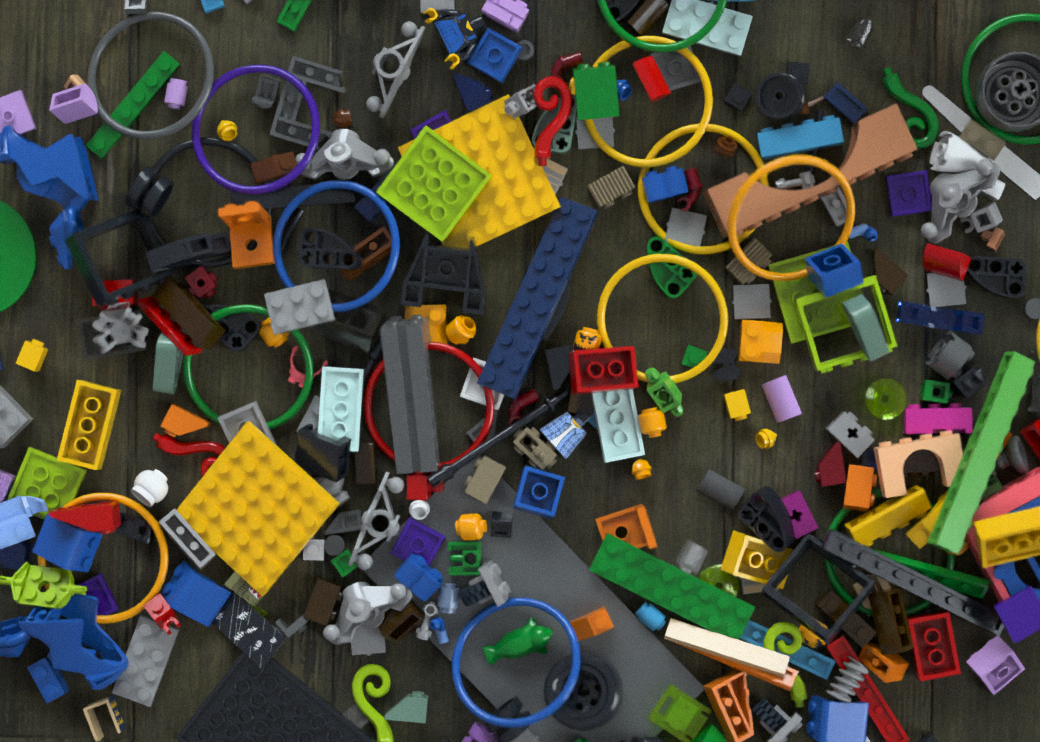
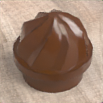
[333,108,353,129]

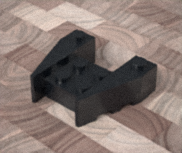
[400,232,486,315]

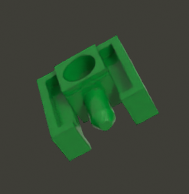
[448,541,482,575]

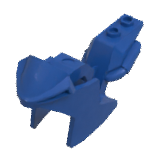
[0,125,99,270]
[0,594,129,690]

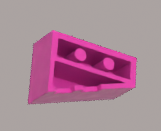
[902,403,973,434]

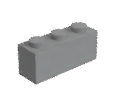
[159,508,216,571]

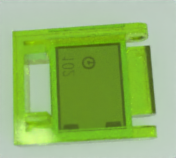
[648,683,712,742]

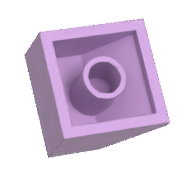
[966,635,1025,695]

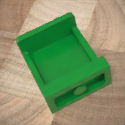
[573,62,619,120]

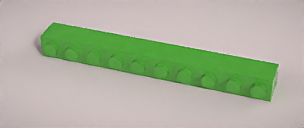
[927,351,1035,554]

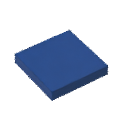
[467,28,523,84]

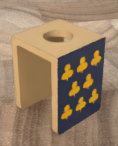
[83,695,126,742]

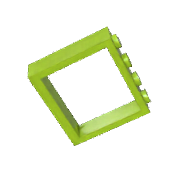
[794,275,897,374]

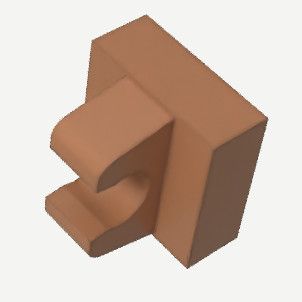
[980,227,1005,253]

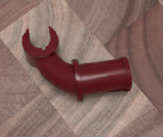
[551,52,583,89]
[677,167,704,212]
[507,389,539,426]

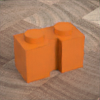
[843,464,877,512]

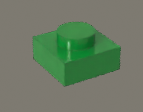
[681,345,708,368]
[331,549,358,577]

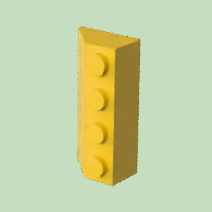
[844,485,931,547]
[974,507,1040,568]

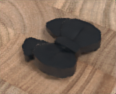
[712,348,741,382]

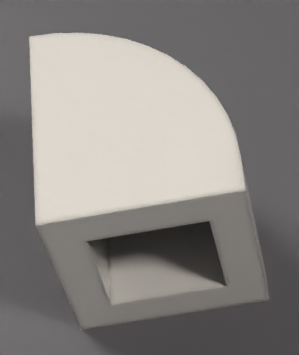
[979,179,1005,202]

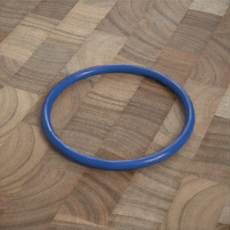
[273,180,400,312]
[452,597,580,727]

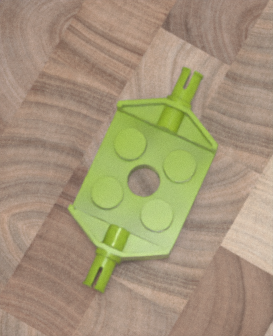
[0,562,87,609]

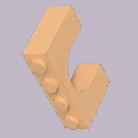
[874,430,963,498]

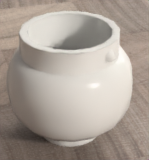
[131,469,168,507]

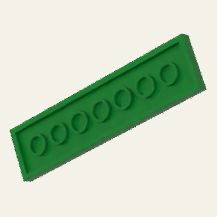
[589,533,755,640]

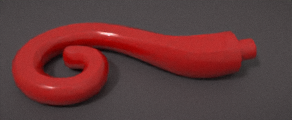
[533,76,572,166]
[152,433,226,477]

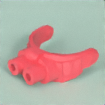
[288,346,328,388]

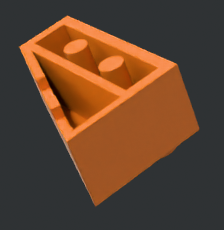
[703,669,754,742]

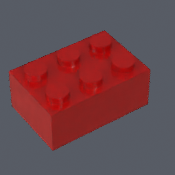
[568,346,639,395]
[907,610,961,682]

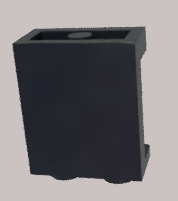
[294,424,351,482]

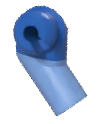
[849,223,878,242]
[430,617,449,644]

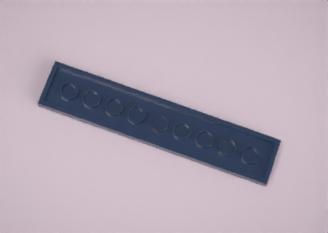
[477,197,599,400]

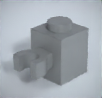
[960,202,1003,233]

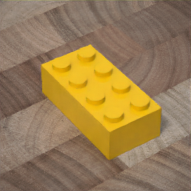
[57,380,122,470]

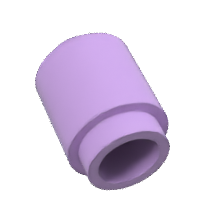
[164,78,188,110]

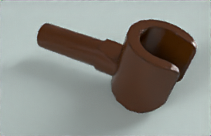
[798,96,824,116]

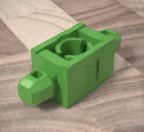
[645,367,684,417]

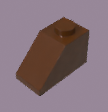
[250,151,297,184]

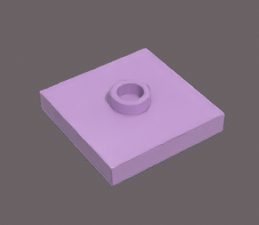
[0,90,36,135]

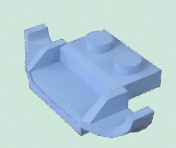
[0,495,48,549]

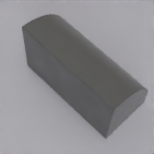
[696,469,745,510]

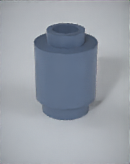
[437,583,460,613]

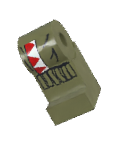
[224,571,265,607]

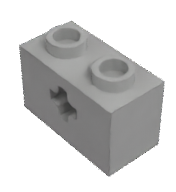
[825,411,875,458]

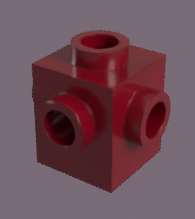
[185,266,219,299]

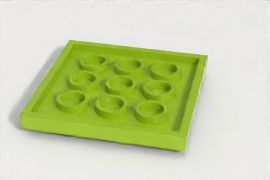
[376,125,492,242]
[768,242,864,344]

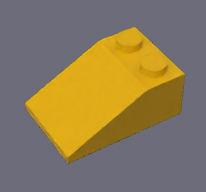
[721,530,794,589]

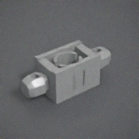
[504,84,544,119]

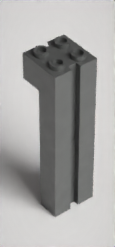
[380,314,441,474]

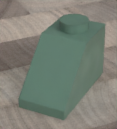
[384,691,429,723]

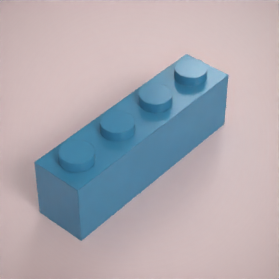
[757,115,844,160]

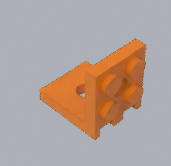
[218,201,275,269]
[595,504,657,549]

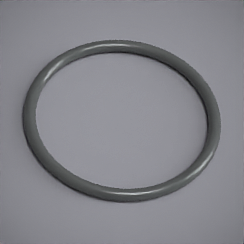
[88,11,214,139]

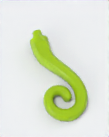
[763,622,807,707]
[352,664,394,742]

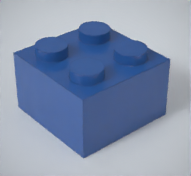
[804,243,864,298]
[512,466,565,519]

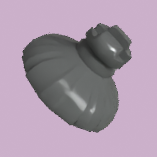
[995,435,1029,474]

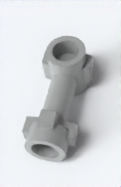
[775,171,815,190]
[416,600,439,640]

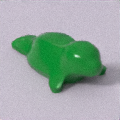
[483,617,553,665]

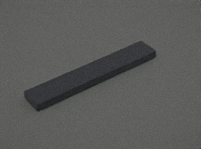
[230,181,355,209]

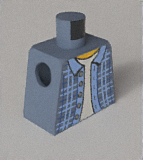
[540,410,590,459]

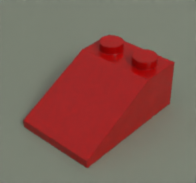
[48,501,121,535]

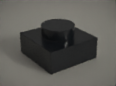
[787,62,809,85]
[724,83,752,112]

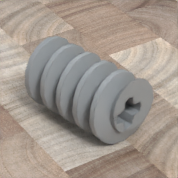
[826,656,869,702]

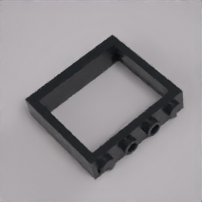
[65,208,174,307]
[762,533,875,645]

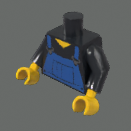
[423,8,485,69]

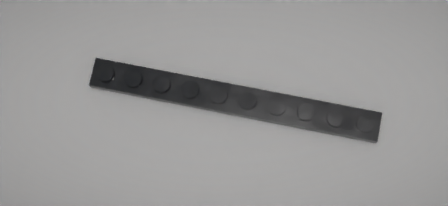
[821,529,1004,636]

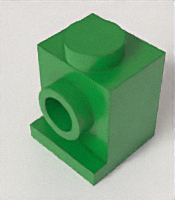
[919,380,953,404]

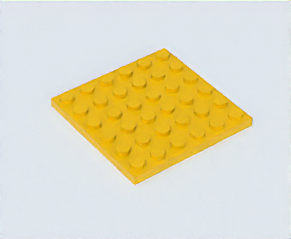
[398,94,561,249]
[177,421,340,596]

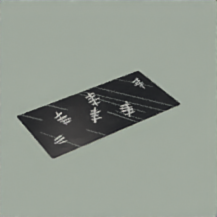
[212,590,286,669]

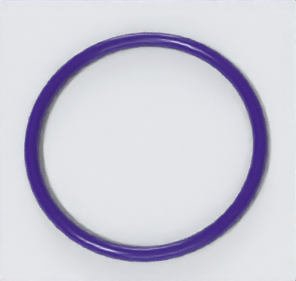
[191,64,320,194]

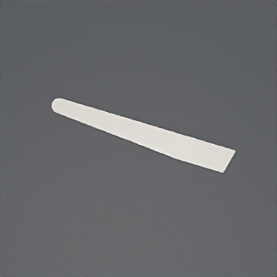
[922,85,1040,200]

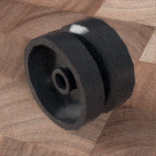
[756,73,807,119]
[125,166,174,220]
[482,696,532,742]

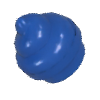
[616,79,632,100]

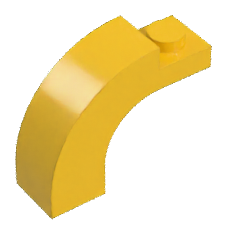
[906,489,949,549]

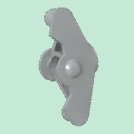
[366,21,426,118]
[295,129,395,180]
[921,159,1000,244]
[348,471,404,570]
[323,582,413,645]

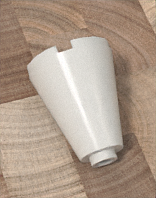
[930,131,990,173]

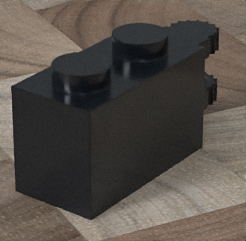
[947,367,987,399]

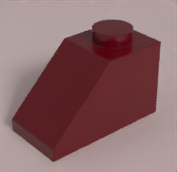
[814,441,847,487]

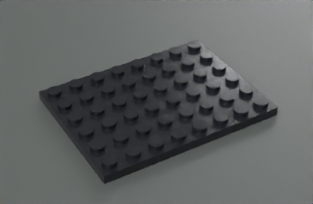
[176,652,376,742]

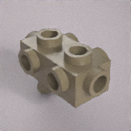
[513,427,557,470]

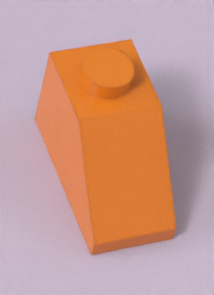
[161,404,211,437]
[570,606,614,641]
[858,642,909,683]

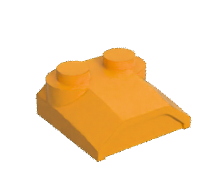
[405,305,447,344]
[738,320,783,364]

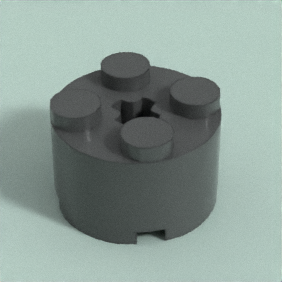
[926,331,975,379]

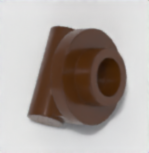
[713,136,737,159]

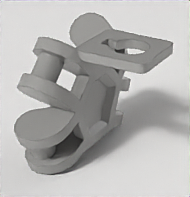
[92,301,149,354]

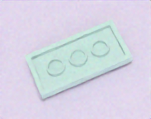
[662,0,753,57]
[318,366,364,452]
[591,390,645,463]

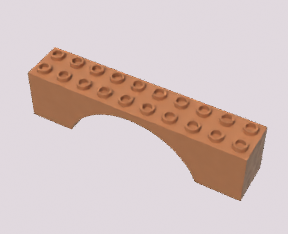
[703,104,917,238]

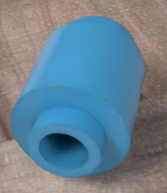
[635,601,666,632]

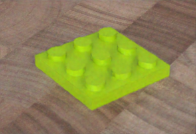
[7,447,87,520]

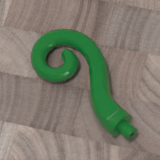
[882,67,939,149]

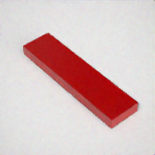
[137,296,203,356]

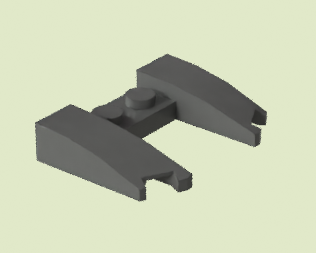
[269,56,346,150]

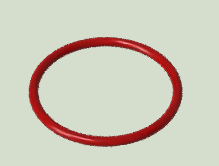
[364,342,494,472]

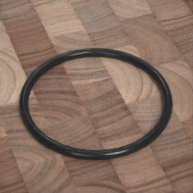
[147,137,273,268]

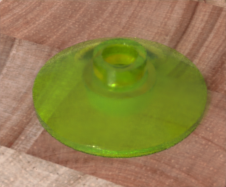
[865,378,907,420]
[699,565,739,597]

